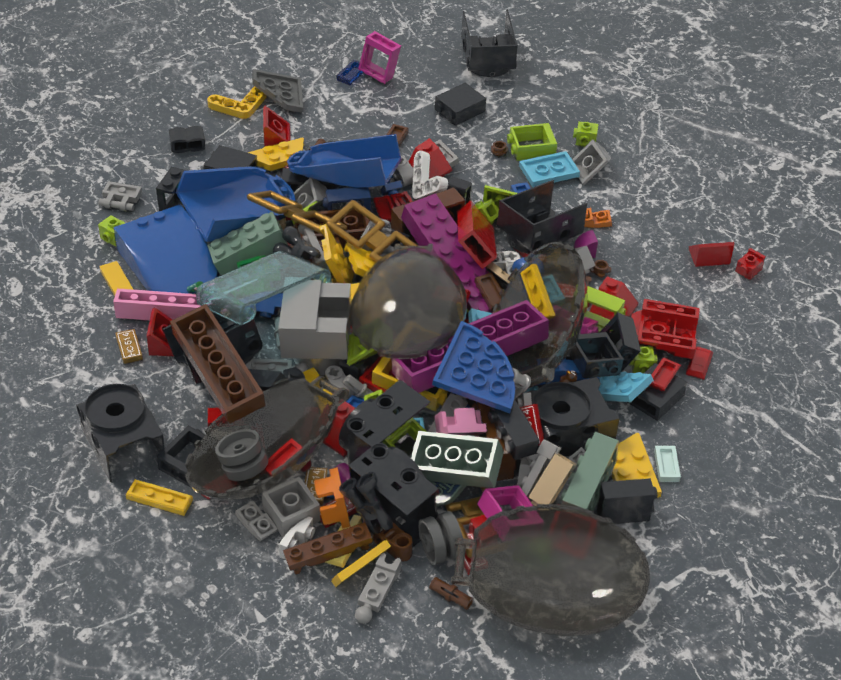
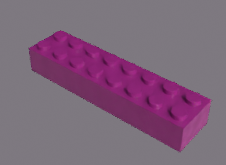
[401,193,508,320]
[391,300,549,393]

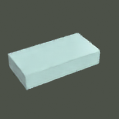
[654,446,681,482]

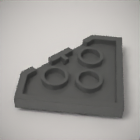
[252,69,303,113]

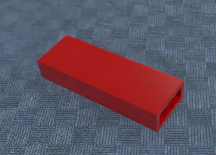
[457,201,497,269]

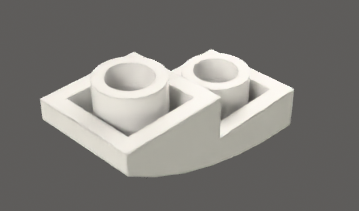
[279,517,315,559]

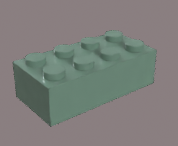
[208,211,289,280]
[411,431,504,488]
[560,432,619,516]

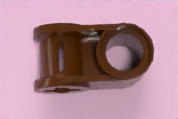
[373,523,413,562]

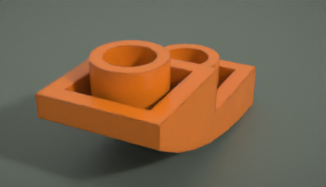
[584,208,612,228]

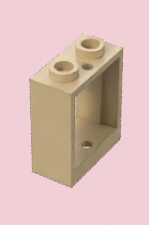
[529,453,577,510]

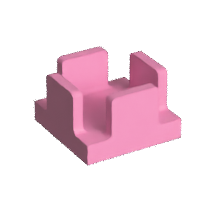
[435,408,487,437]

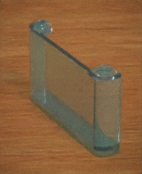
[196,251,332,325]

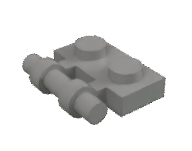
[98,181,142,212]

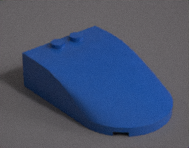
[287,134,402,188]
[176,167,295,242]
[113,204,218,294]

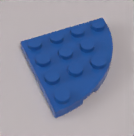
[432,321,515,413]

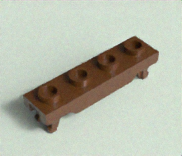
[283,522,373,575]

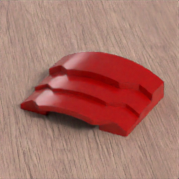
[631,299,700,359]

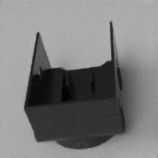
[461,9,518,77]
[497,180,588,254]
[163,294,263,385]
[527,377,620,457]
[339,380,430,465]
[76,384,165,482]
[348,443,439,548]

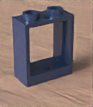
[323,187,371,221]

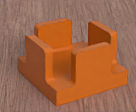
[314,467,351,529]

